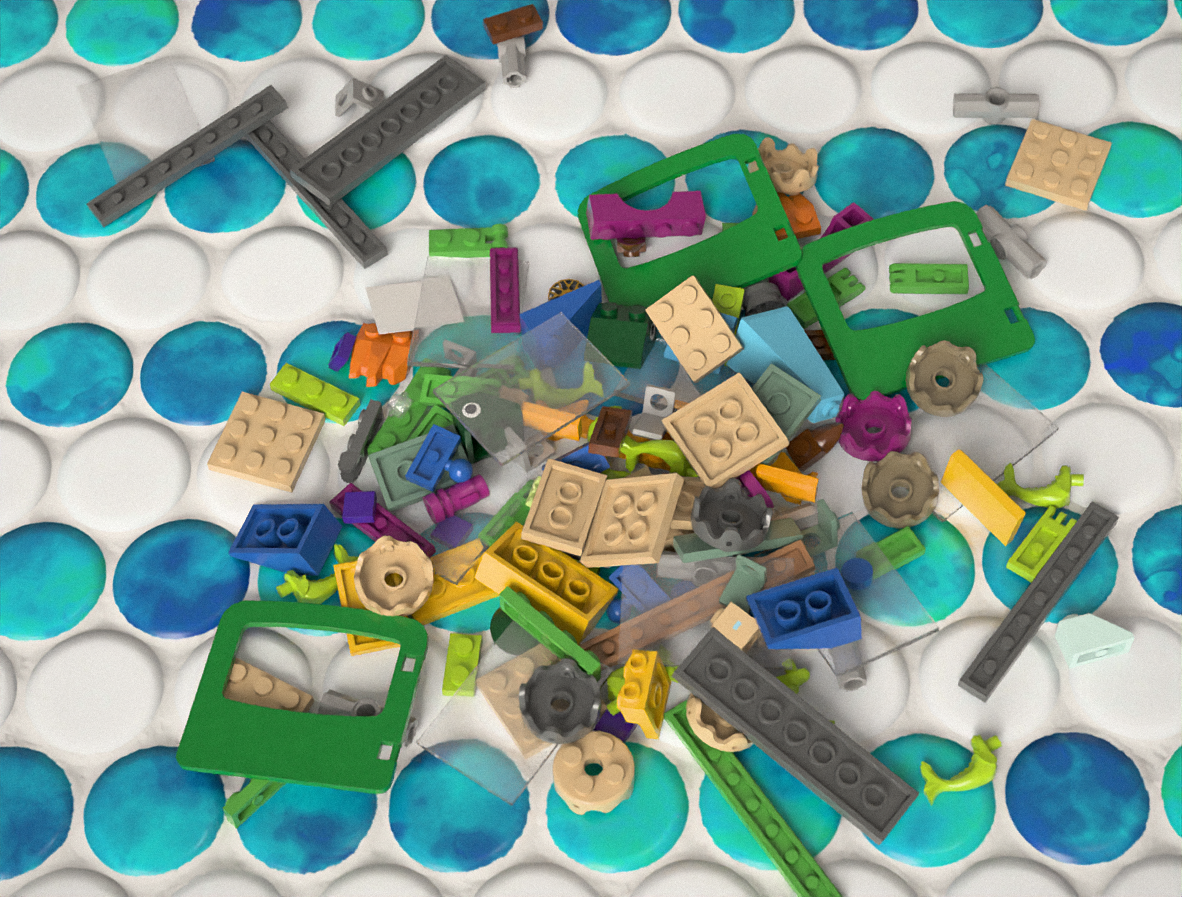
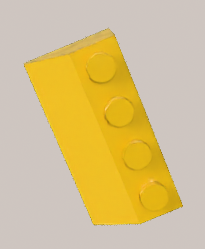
[474,522,619,645]

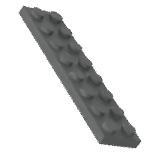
[290,55,485,206]
[671,627,920,845]

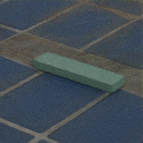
[673,518,803,563]

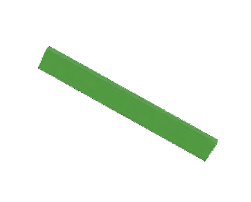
[664,699,843,897]

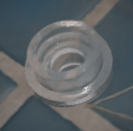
[387,391,413,420]

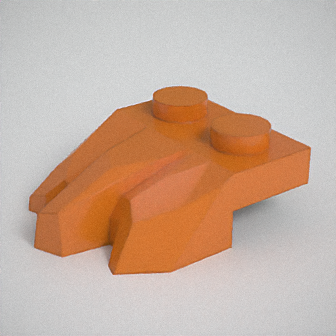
[752,192,821,241]
[349,323,419,387]

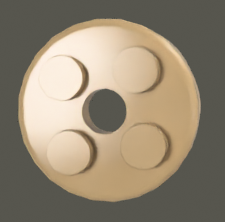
[748,137,819,196]
[354,536,433,617]
[686,693,754,752]
[553,731,635,815]

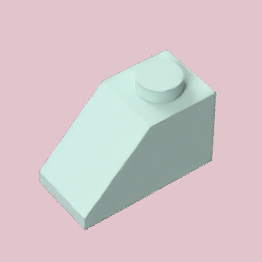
[1055,613,1134,669]

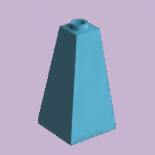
[727,306,844,423]

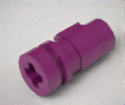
[423,474,490,524]

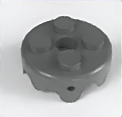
[690,478,773,552]
[519,658,601,744]

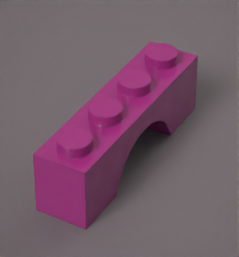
[586,191,706,240]
[768,202,874,301]

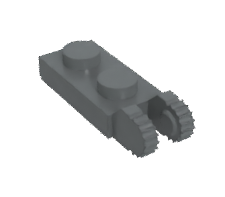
[338,399,385,483]

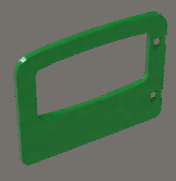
[577,133,803,308]
[796,201,1035,400]
[176,600,429,794]

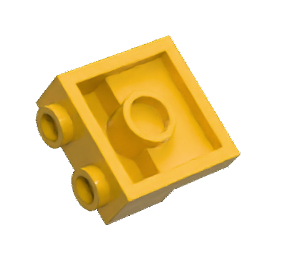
[617,649,672,739]

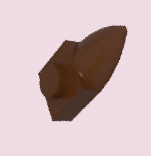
[617,237,646,257]
[785,423,844,472]

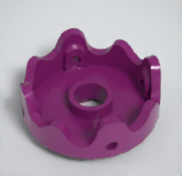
[835,391,912,462]

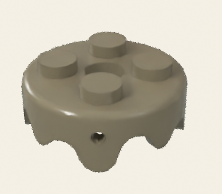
[905,340,984,417]
[861,451,939,529]

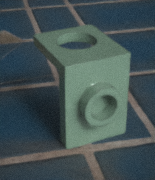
[801,499,840,557]
[719,554,767,614]

